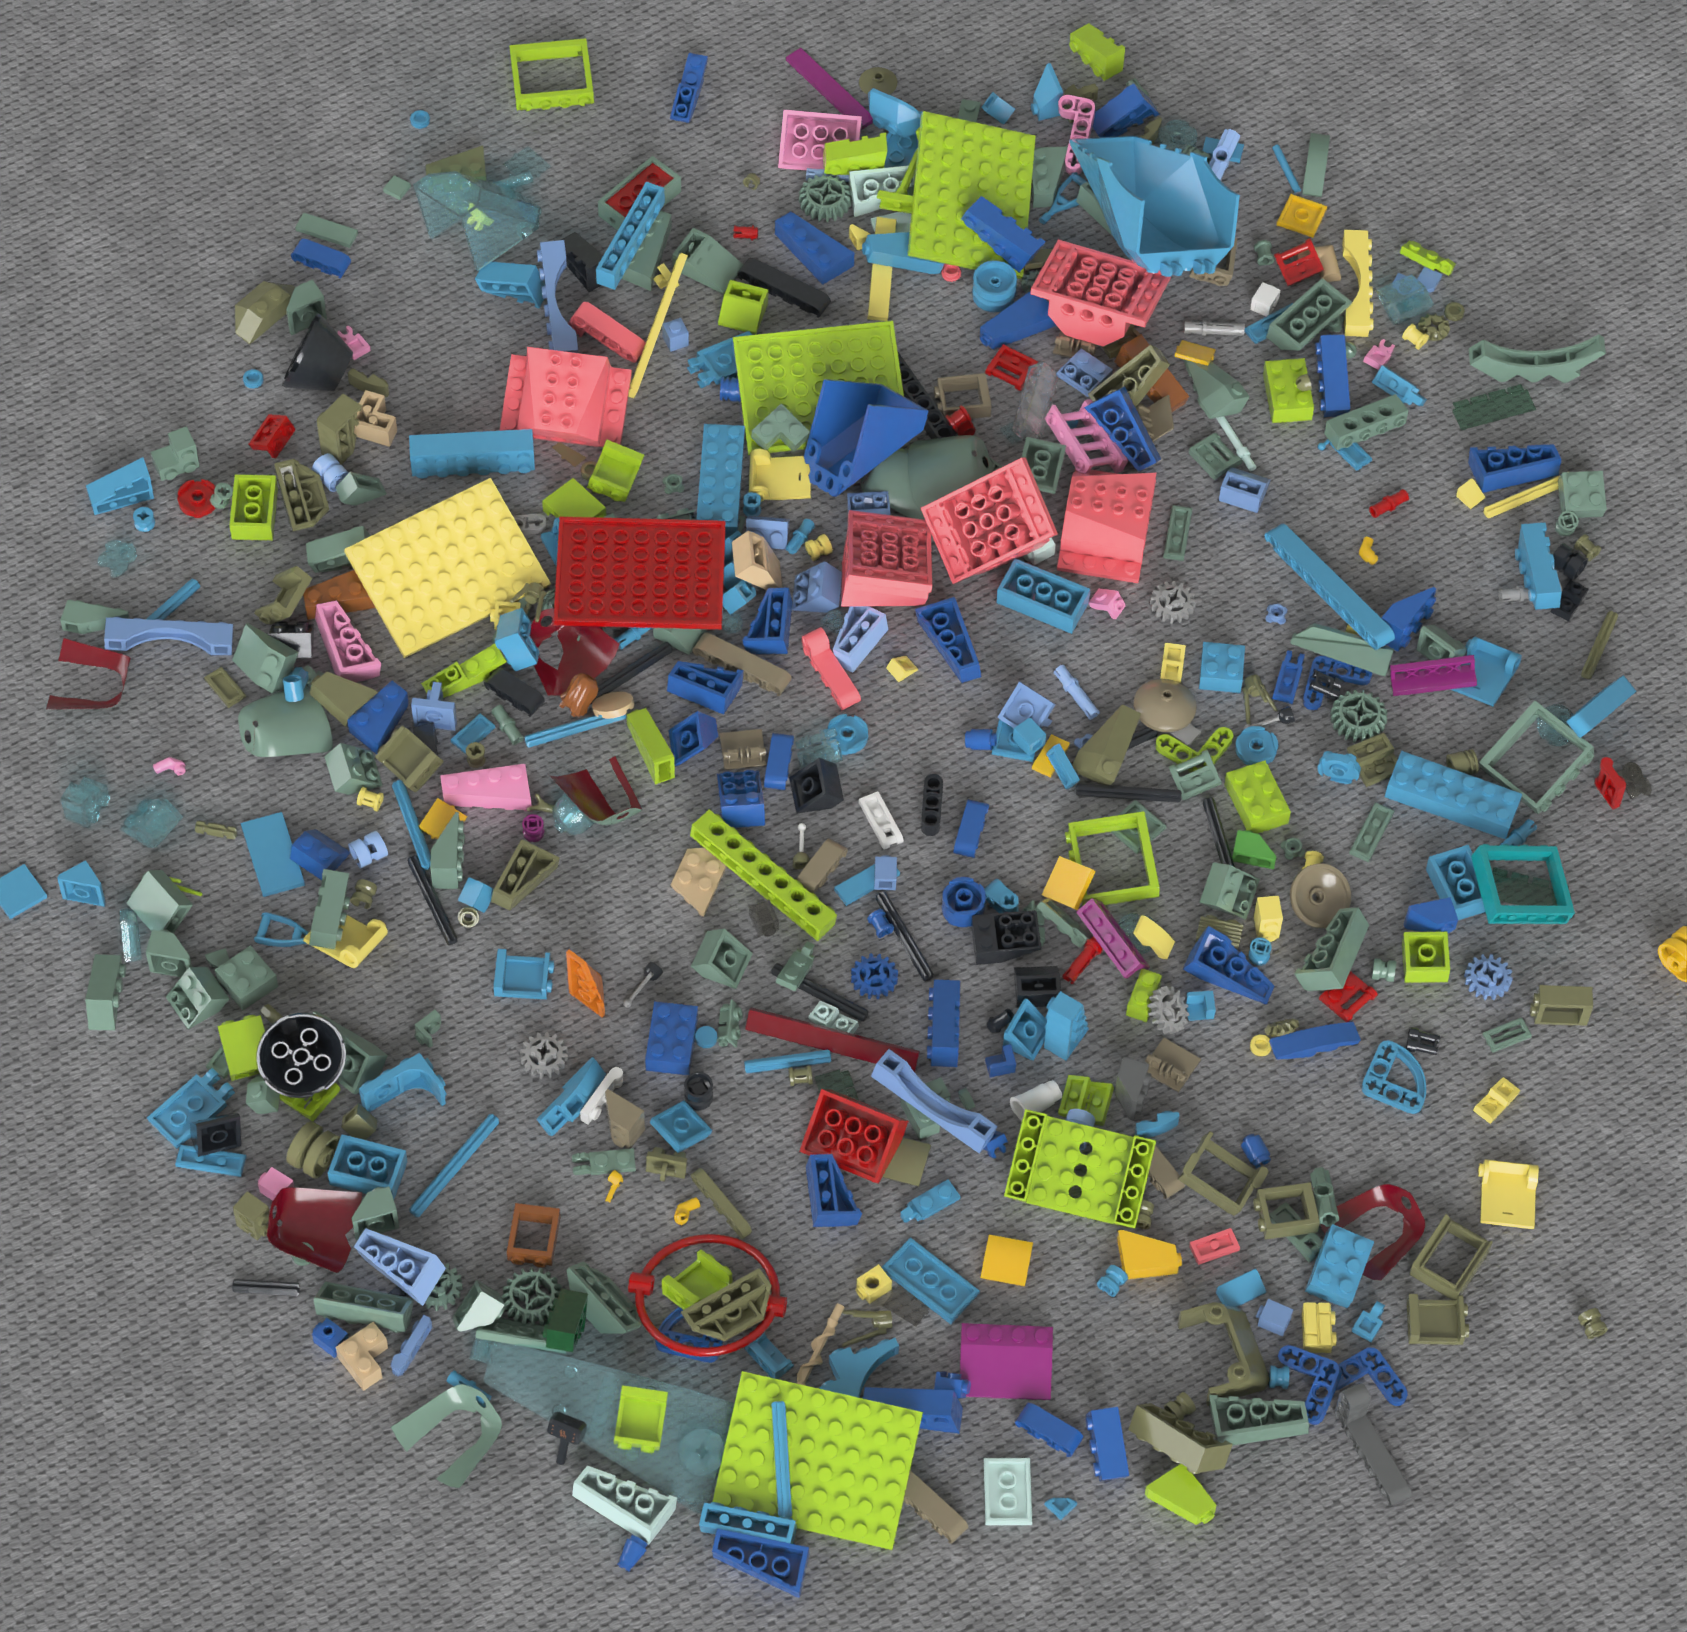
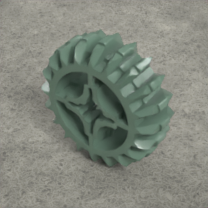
[799,173,852,223]
[1330,689,1387,743]
[502,1266,562,1327]

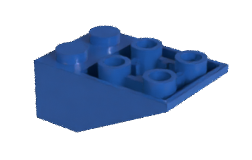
[1382,587,1436,652]
[717,770,765,828]

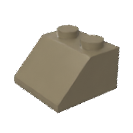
[605,1089,645,1149]

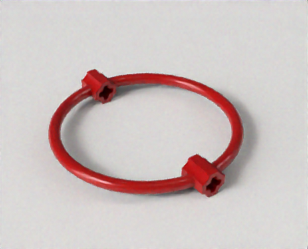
[628,1234,787,1357]

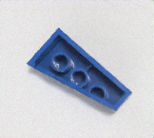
[1084,386,1161,471]
[915,597,981,683]
[863,1387,963,1434]

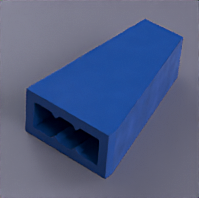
[980,291,1057,350]

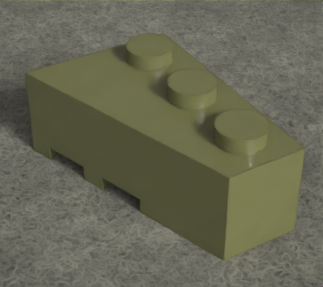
[426,145,487,194]
[317,393,362,465]
[491,839,560,911]

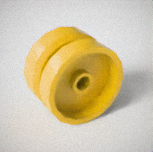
[1658,926,1687,982]

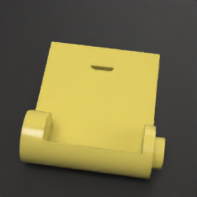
[749,449,811,502]
[303,915,388,968]
[1478,1159,1539,1229]

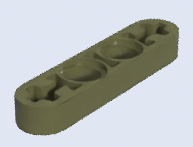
[690,1168,752,1239]

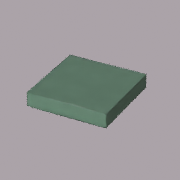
[1111,800,1166,854]

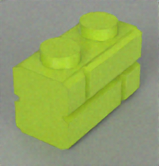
[1126,969,1162,1022]

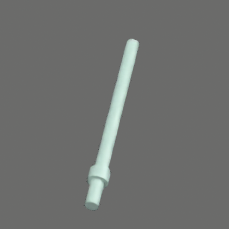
[1193,382,1256,471]

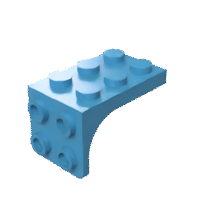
[359,1053,447,1112]

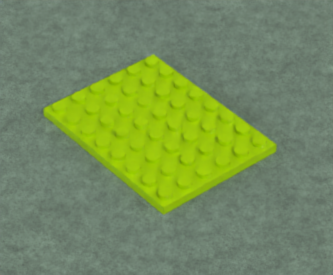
[907,111,1036,279]
[733,321,904,455]
[712,1371,923,1550]

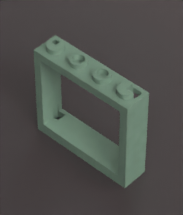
[1479,701,1594,814]

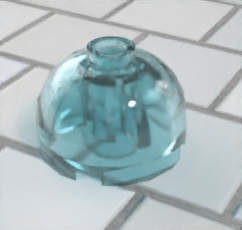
[552,793,594,835]

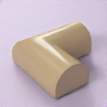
[1295,245,1341,282]

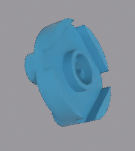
[826,714,868,755]
[1235,726,1278,765]
[1317,751,1361,784]

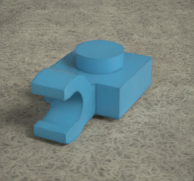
[1352,1301,1385,1343]

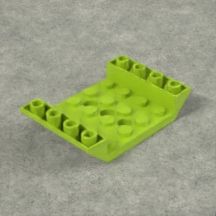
[1004,1109,1156,1229]

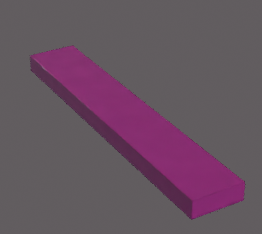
[786,48,873,130]

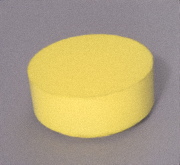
[1250,1035,1272,1056]

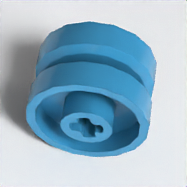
[972,261,1017,313]

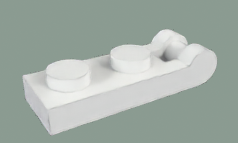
[859,791,904,850]
[580,1067,623,1125]

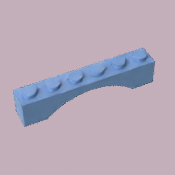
[537,240,578,353]
[104,617,233,655]
[871,1049,997,1154]

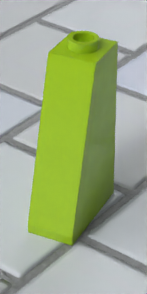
[626,708,675,785]

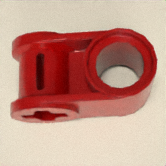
[945,405,976,436]

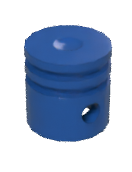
[720,376,741,402]

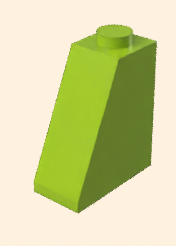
[1145,1464,1217,1525]

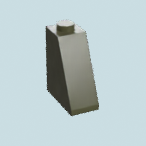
[310,672,378,727]

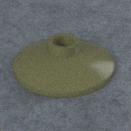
[859,67,898,95]

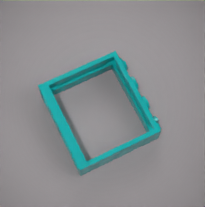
[1471,844,1575,924]

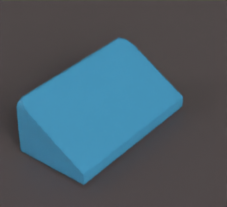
[1216,1269,1266,1307]

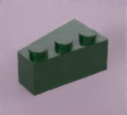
[543,1289,588,1352]

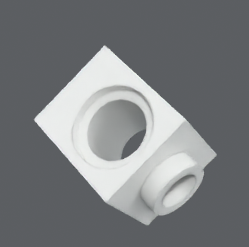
[1250,282,1280,317]

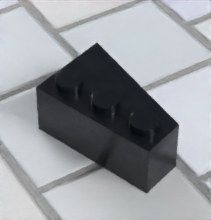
[561,232,604,292]

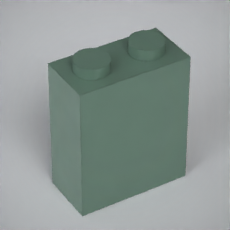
[127,870,193,933]

